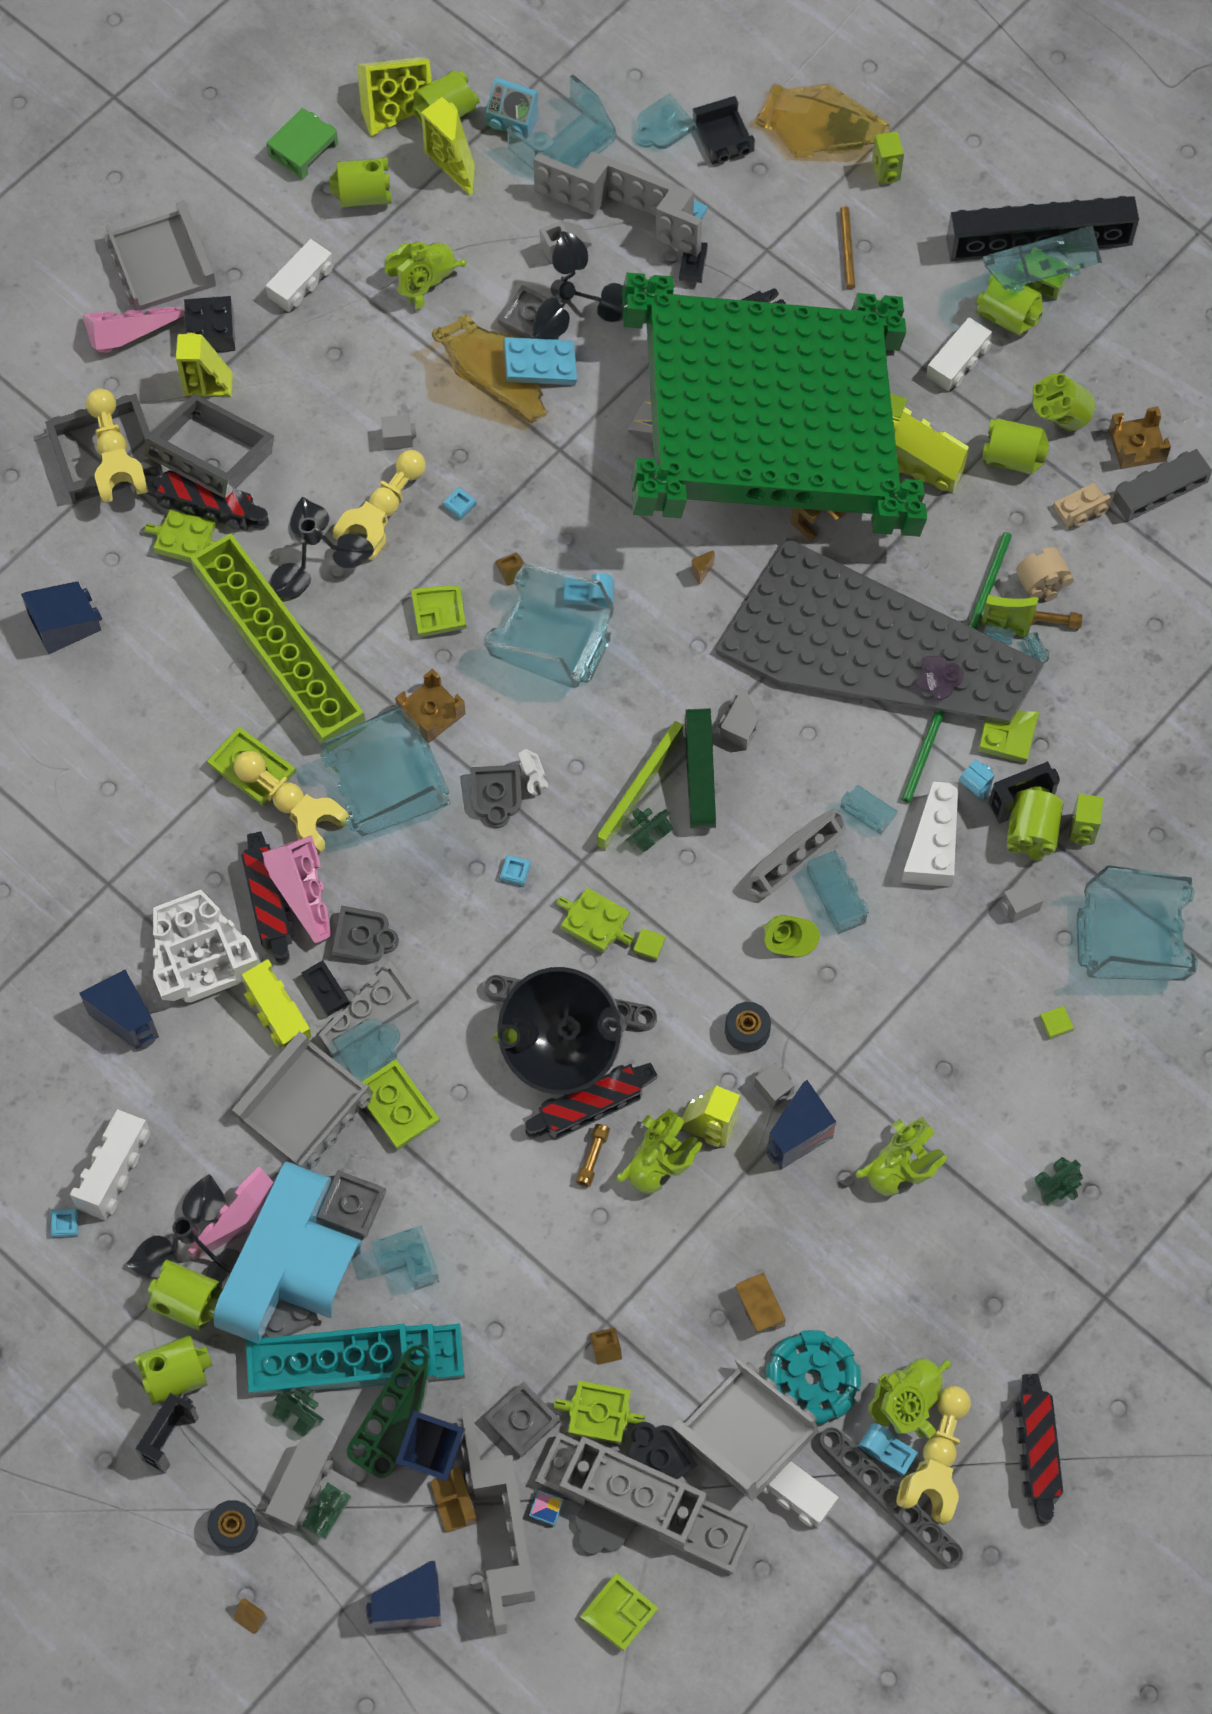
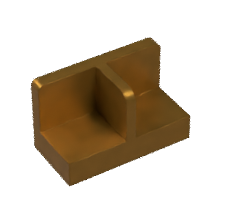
[736,1272,786,1333]
[430,1466,477,1533]

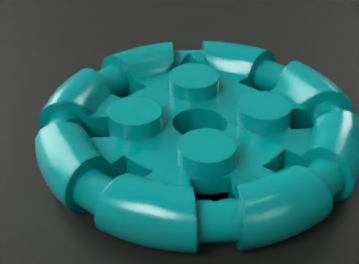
[765,1330,861,1425]

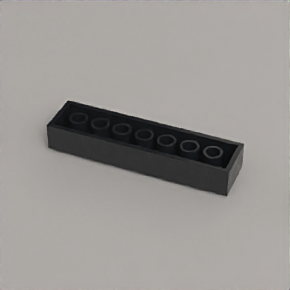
[946,196,1139,261]

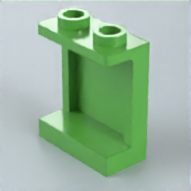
[266,107,338,180]

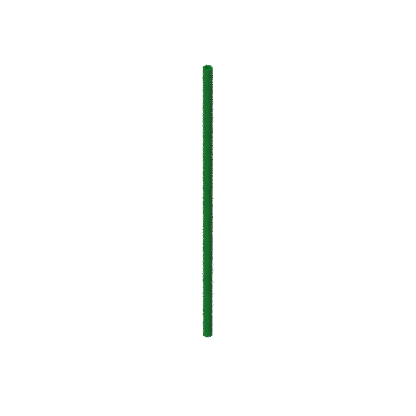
[901,532,1012,803]

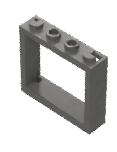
[45,394,163,504]
[145,394,274,498]

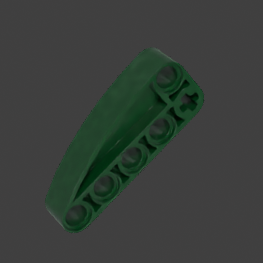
[685,708,716,829]
[347,1345,431,1478]

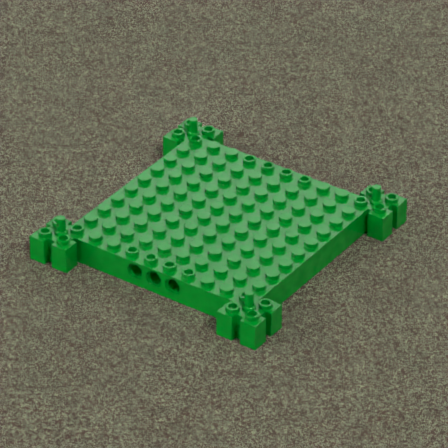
[622,272,927,537]

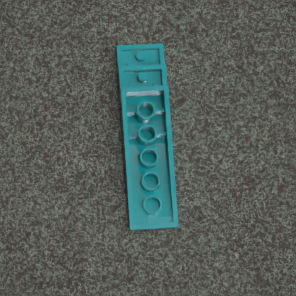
[246,1323,465,1394]

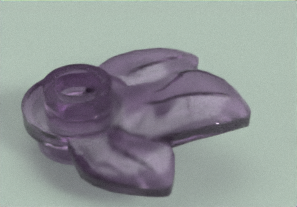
[915,656,964,700]

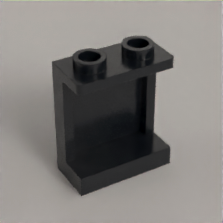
[692,96,755,164]
[988,761,1060,824]
[135,1393,199,1474]

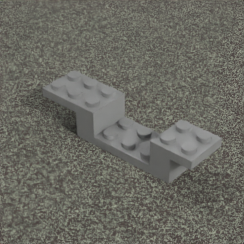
[533,151,702,256]
[457,1407,535,1635]
[535,1432,755,1575]

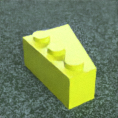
[176,333,233,397]
[242,959,312,1050]
[681,1085,740,1147]

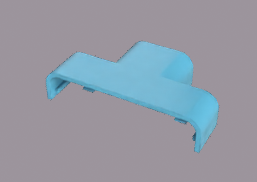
[213,1162,362,1344]

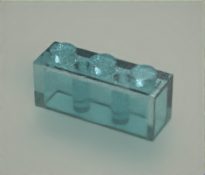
[806,850,869,934]

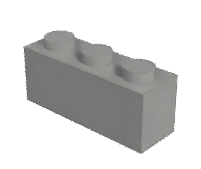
[265,1439,334,1531]

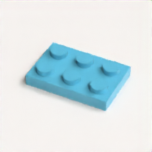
[503,337,577,385]

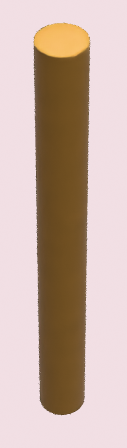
[840,206,855,289]

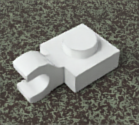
[518,749,549,796]

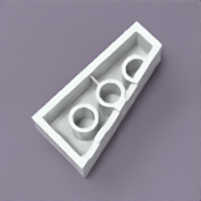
[901,782,958,887]
[70,1109,150,1221]

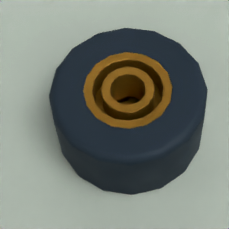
[725,1002,771,1052]
[208,1500,258,1553]

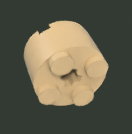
[1016,547,1074,601]

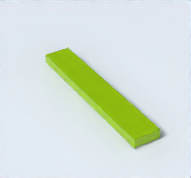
[597,721,683,850]

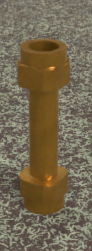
[1032,607,1083,629]
[576,1124,610,1187]

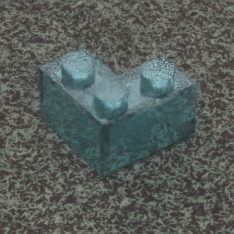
[371,1225,439,1291]

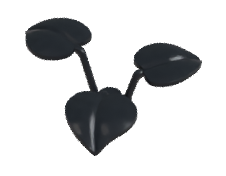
[533,231,624,338]
[271,497,374,598]
[127,1174,240,1291]

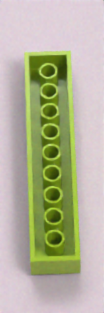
[190,533,366,750]

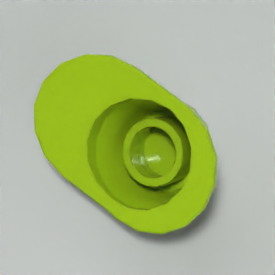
[763,914,820,957]

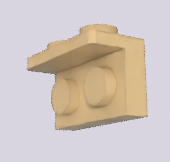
[1053,482,1112,529]

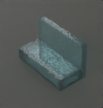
[840,785,897,835]

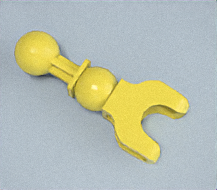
[86,388,148,503]
[333,450,426,560]
[234,751,350,854]
[897,1386,971,1525]

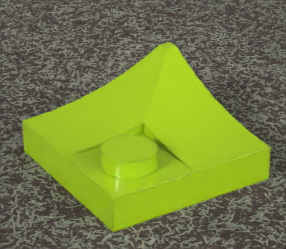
[411,586,467,637]
[981,595,1039,639]
[978,711,1039,764]
[579,1572,659,1652]

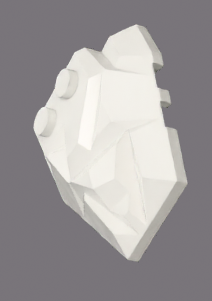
[153,890,258,1003]

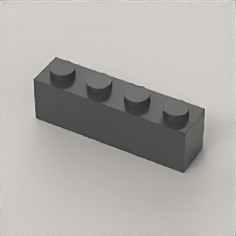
[1113,449,1212,522]

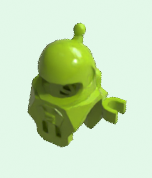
[384,242,467,309]
[616,1109,702,1194]
[856,1117,947,1196]
[868,1358,951,1438]

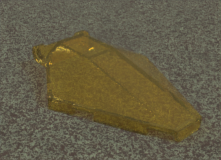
[754,83,890,158]
[432,314,549,424]

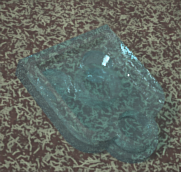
[635,93,697,149]
[332,1019,400,1082]

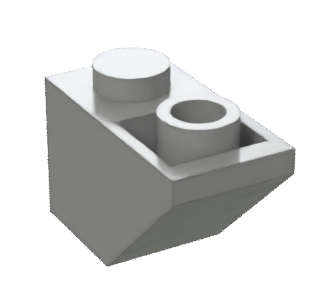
[540,221,592,262]
[718,688,758,750]

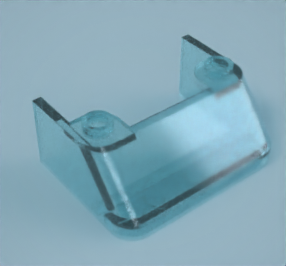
[507,74,616,171]
[982,226,1102,293]

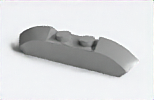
[748,809,846,898]

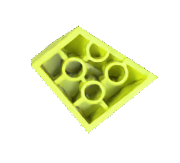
[357,57,432,136]
[421,97,475,195]
[895,407,969,493]

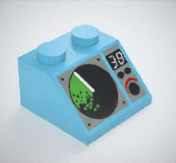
[486,77,538,139]

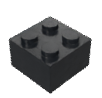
[184,296,236,352]

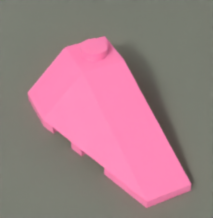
[83,307,185,353]
[262,835,331,943]
[188,1167,274,1261]

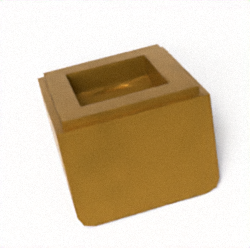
[691,551,715,584]
[495,553,528,586]
[589,1327,622,1365]
[234,1598,267,1634]

